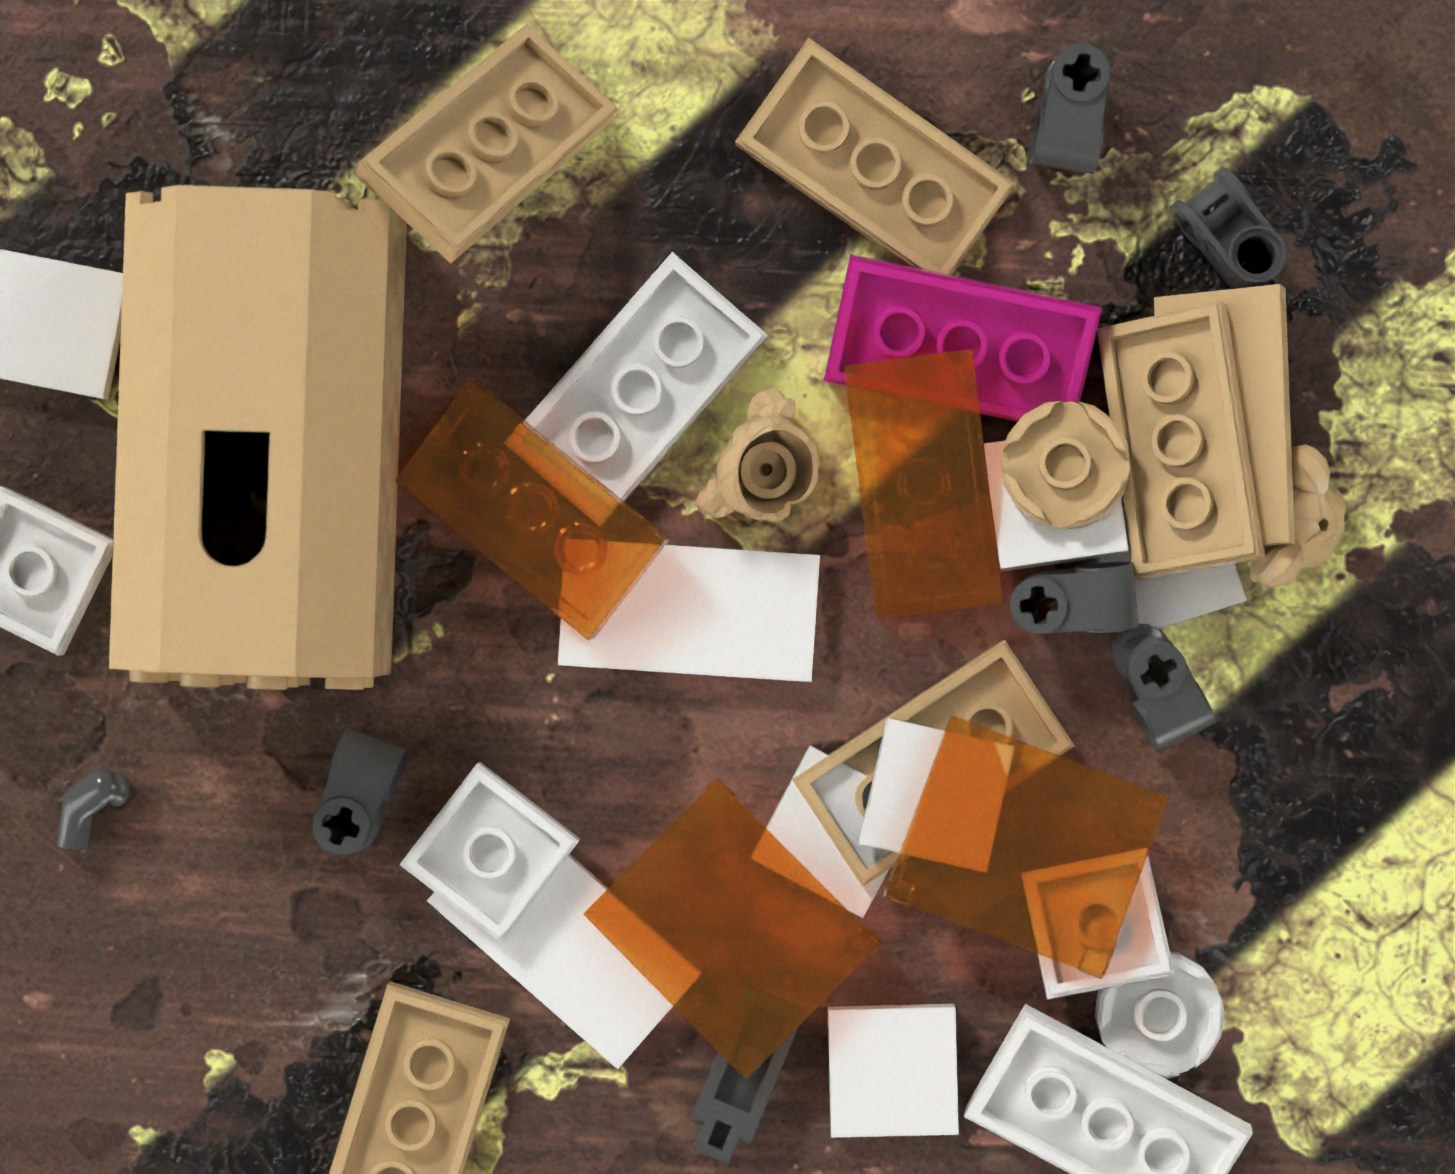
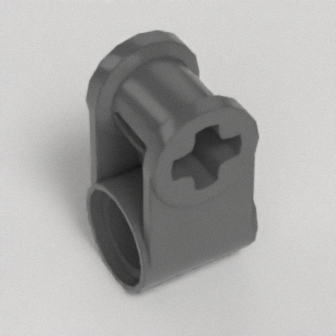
[1029,43,1110,174]
[1170,167,1287,289]
[1010,562,1138,634]
[1111,623,1216,753]
[312,727,409,855]

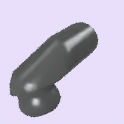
[56,768,130,850]

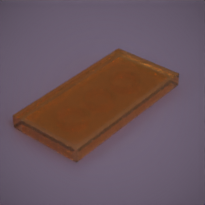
[844,348,1003,619]
[395,380,670,640]

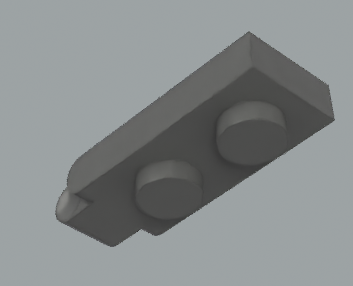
[690,983,805,1164]

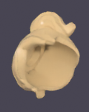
[695,387,819,522]
[1247,444,1346,588]

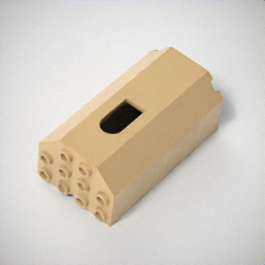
[109,185,407,690]

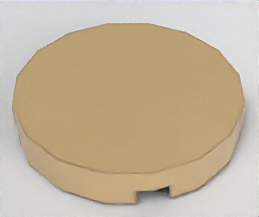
[1001,401,1131,530]

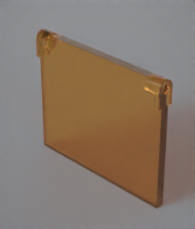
[883,715,1169,979]
[583,778,882,1079]

